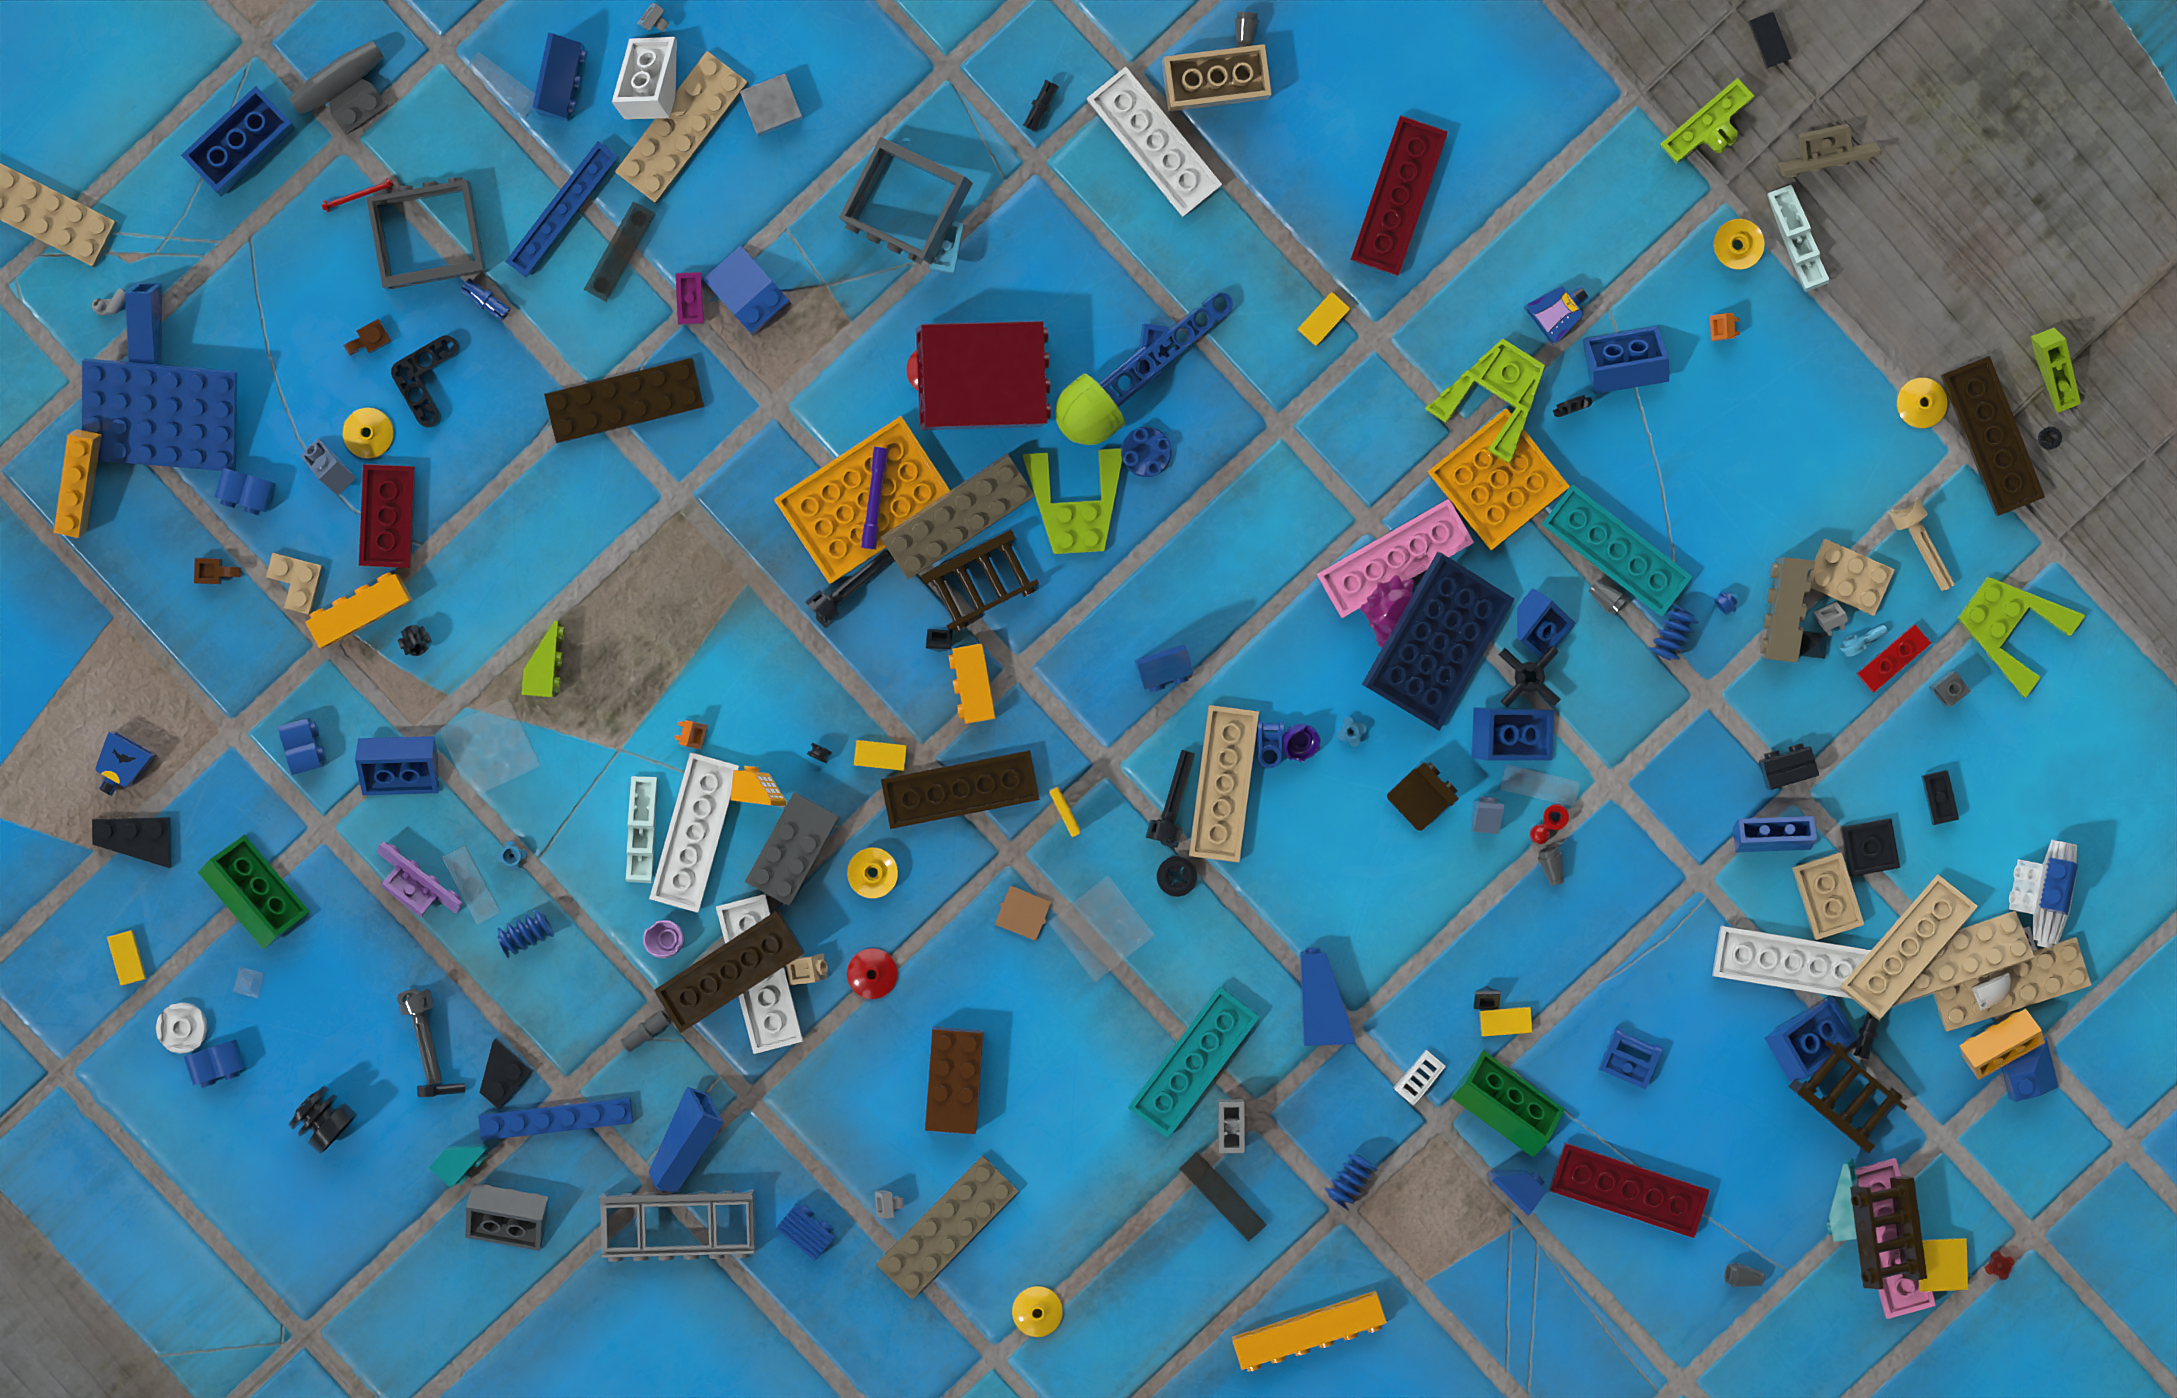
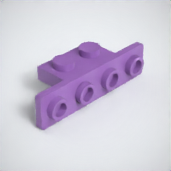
[377,841,463,917]

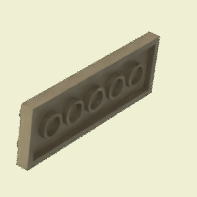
[880,453,1035,580]
[876,1155,1019,1299]

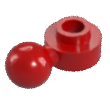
[1529,804,1569,845]

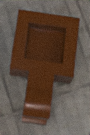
[343,319,392,356]
[194,558,241,584]

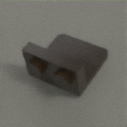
[1387,761,1459,831]

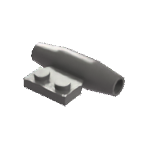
[289,40,388,134]

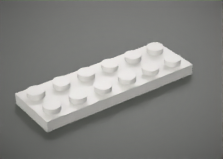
[1086,67,1222,217]
[649,752,740,912]
[716,894,803,1054]
[1712,926,1871,999]

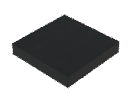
[1840,818,1900,877]

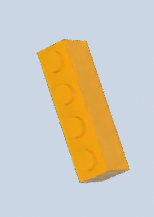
[54,429,102,538]
[305,572,413,649]

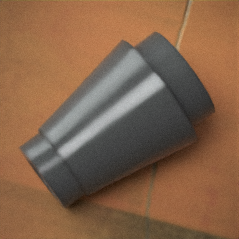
[1234,11,1259,48]
[1588,580,1627,616]
[1538,846,1565,886]
[1724,1262,1764,1287]

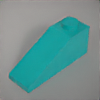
[1827,1158,1859,1242]

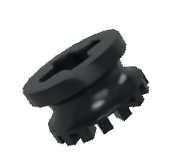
[2038,427,2062,450]
[807,743,832,764]

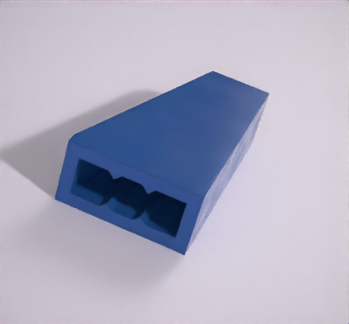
[125,283,162,365]
[1300,948,1355,1046]
[648,1087,724,1194]

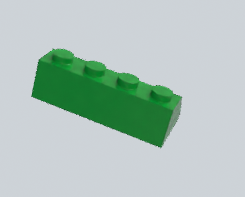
[198,835,310,950]
[1451,1050,1565,1157]

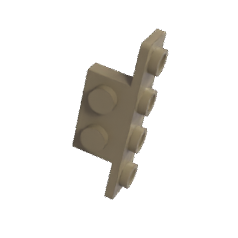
[1777,124,1881,177]

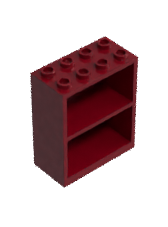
[916,321,1051,430]

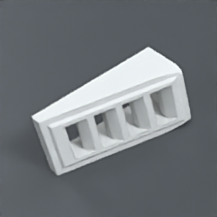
[1393,1050,1446,1106]

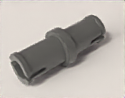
[621,1010,671,1052]

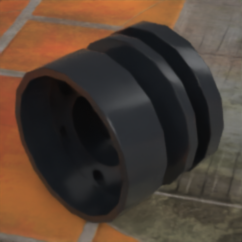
[288,1086,357,1154]

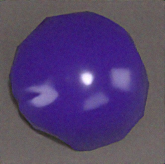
[1282,724,1321,762]

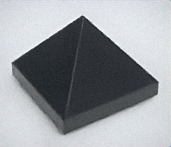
[926,629,953,652]
[1799,631,1828,659]
[1473,986,1501,1009]

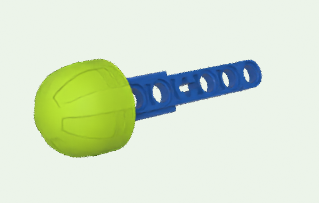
[1055,292,1233,445]

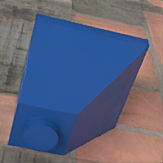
[1517,588,1576,659]
[2001,1037,2059,1102]
[1487,1170,1546,1216]

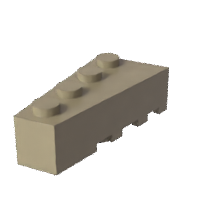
[1760,557,1815,663]

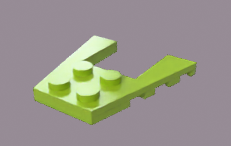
[1425,339,1546,465]
[1023,448,1122,554]
[1957,577,2085,698]

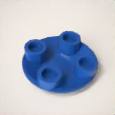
[1121,427,1171,477]

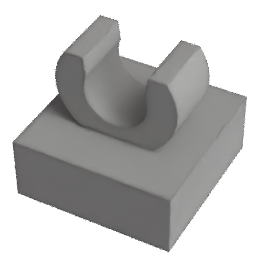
[637,3,669,32]
[1814,602,1848,636]
[875,1190,904,1219]

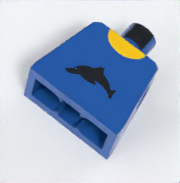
[95,731,157,796]

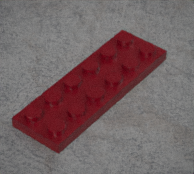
[1350,115,1448,277]
[1549,1142,1710,1238]

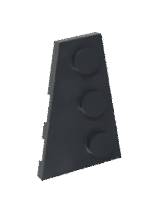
[92,817,171,868]

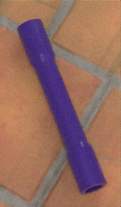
[861,447,889,550]

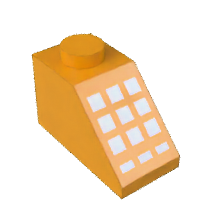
[730,766,787,806]

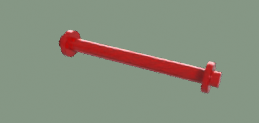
[321,178,394,213]

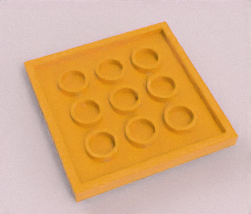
[1427,408,1570,551]

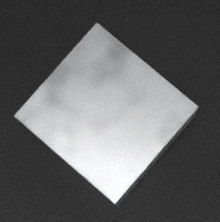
[740,74,803,137]

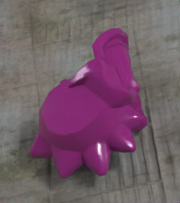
[1360,575,1414,648]

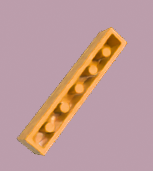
[1232,1290,1387,1371]

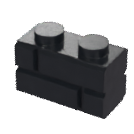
[1759,743,1819,790]

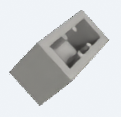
[1218,1099,1245,1153]

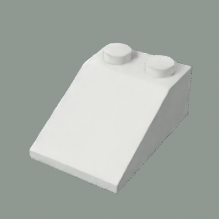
[612,37,677,119]

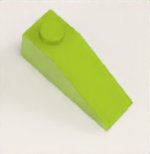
[2031,328,2081,413]

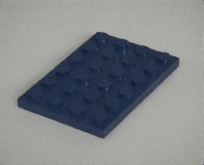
[1361,551,1515,731]

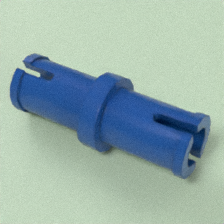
[461,278,511,321]

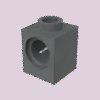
[1929,671,1971,707]

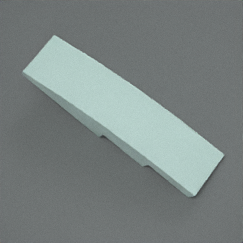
[1767,185,1829,292]
[626,776,657,883]

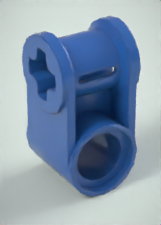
[1257,720,1284,769]

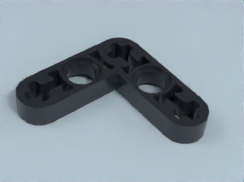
[391,335,460,428]

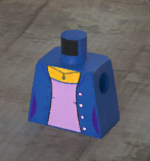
[1524,286,1589,345]

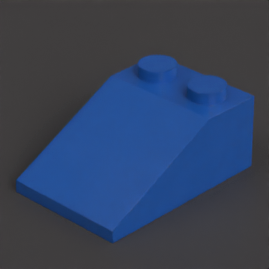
[703,246,791,336]
[1135,645,1193,693]
[1472,707,1554,761]
[1765,996,1858,1081]

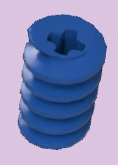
[1648,604,1699,661]
[497,909,554,958]
[1325,1154,1378,1211]

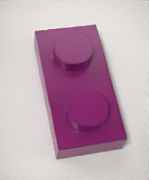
[675,272,704,325]

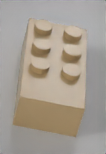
[1162,44,1271,112]

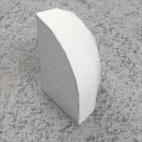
[1971,972,2011,1011]

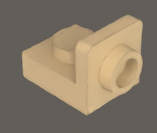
[786,954,828,985]

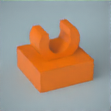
[1710,313,1740,341]
[674,720,708,750]

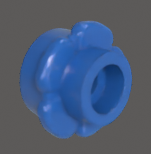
[1714,592,1737,615]

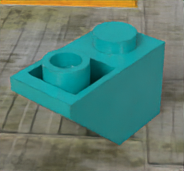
[429,1144,489,1188]

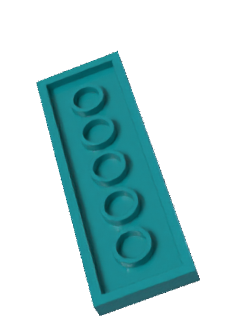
[1540,484,1693,617]
[1128,986,1260,1138]

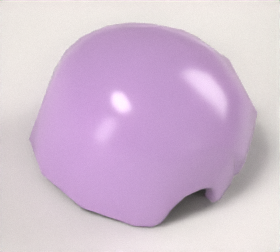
[643,920,684,959]

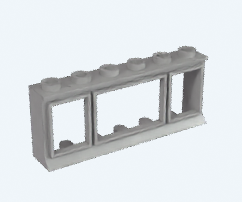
[599,1190,756,1262]

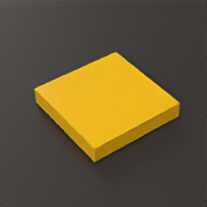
[1049,787,1081,837]
[1919,1238,1968,1292]

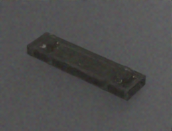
[584,201,656,303]
[1179,1151,1267,1242]

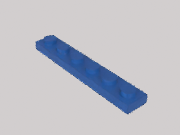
[505,141,619,278]
[478,1097,633,1141]

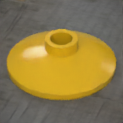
[1713,219,1765,270]
[1897,378,1948,428]
[343,408,394,458]
[847,848,898,898]
[1012,1286,1063,1337]

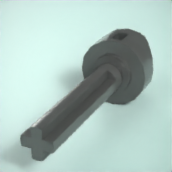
[397,989,442,1085]

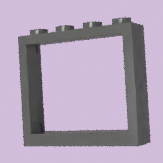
[839,137,973,265]
[366,177,486,290]

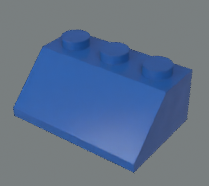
[532,32,587,121]
[1583,326,1669,394]
[355,736,439,795]

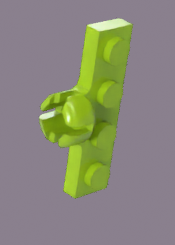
[1660,78,1754,164]

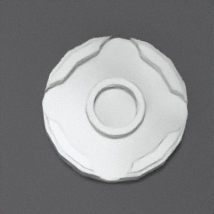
[156,1002,208,1054]

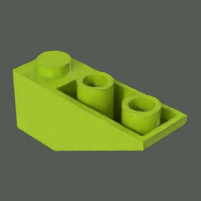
[521,621,565,697]

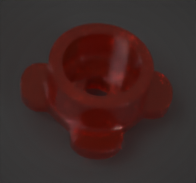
[1985,1251,2015,1280]

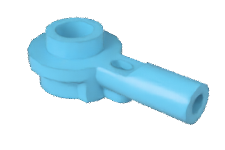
[1840,625,1888,657]

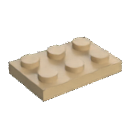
[1807,539,1895,616]
[1792,852,1864,940]

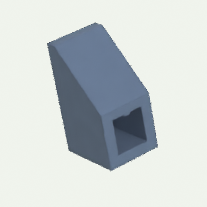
[301,438,356,496]
[1471,796,1504,834]

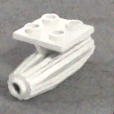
[2009,840,2077,948]

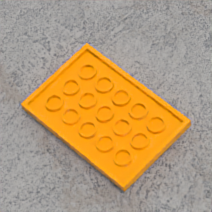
[774,416,950,584]

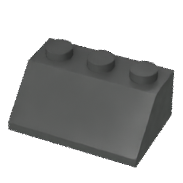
[465,1183,548,1251]

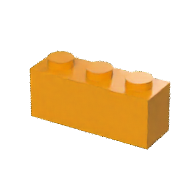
[948,643,996,724]
[1959,1009,2045,1080]

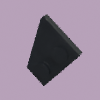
[479,1038,533,1109]

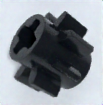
[398,625,432,656]

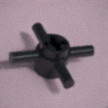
[1498,646,1561,708]

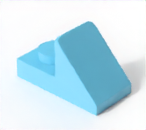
[929,221,964,275]

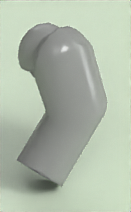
[92,288,125,316]

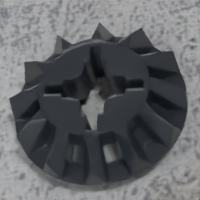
[1552,395,1593,417]
[1157,856,1197,897]

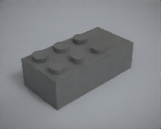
[745,792,840,906]

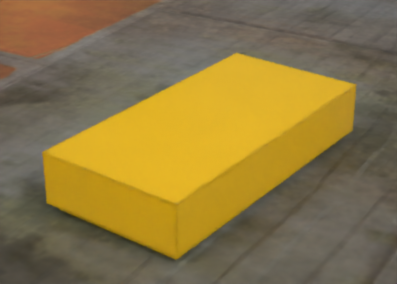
[1297,292,1350,347]
[854,740,907,771]
[107,930,147,986]
[1479,1007,1533,1036]

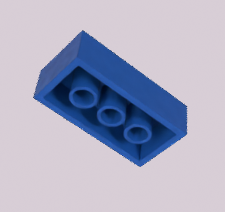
[181,86,295,197]

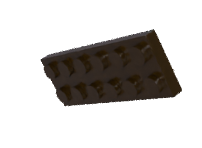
[1941,356,2045,516]
[544,358,705,444]
[881,750,1040,829]
[654,910,805,1033]

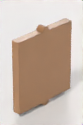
[995,885,1051,941]

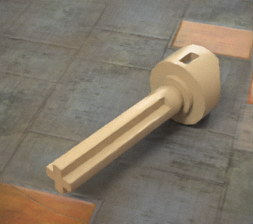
[1888,496,1955,591]

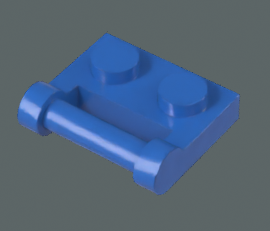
[1598,1027,1663,1089]

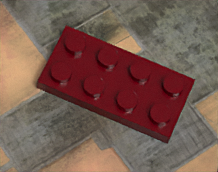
[359,464,415,568]

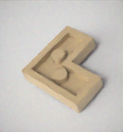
[266,553,323,615]

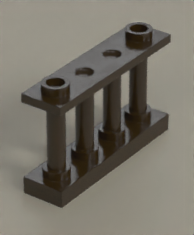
[921,529,1039,632]
[1788,1040,1907,1153]
[1850,1176,1927,1290]

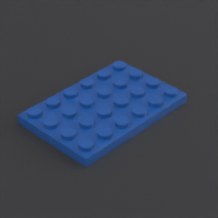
[82,358,237,471]

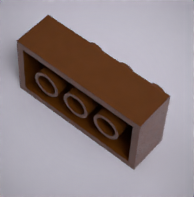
[925,1027,984,1134]

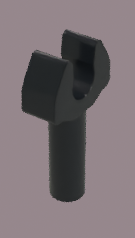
[417,1083,465,1097]

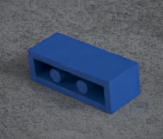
[1733,816,1817,853]

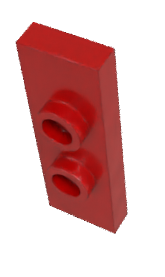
[1856,624,1931,693]

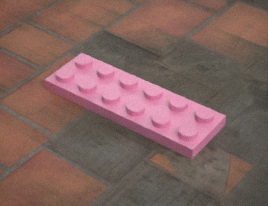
[1316,499,1474,618]
[1856,1158,1936,1319]

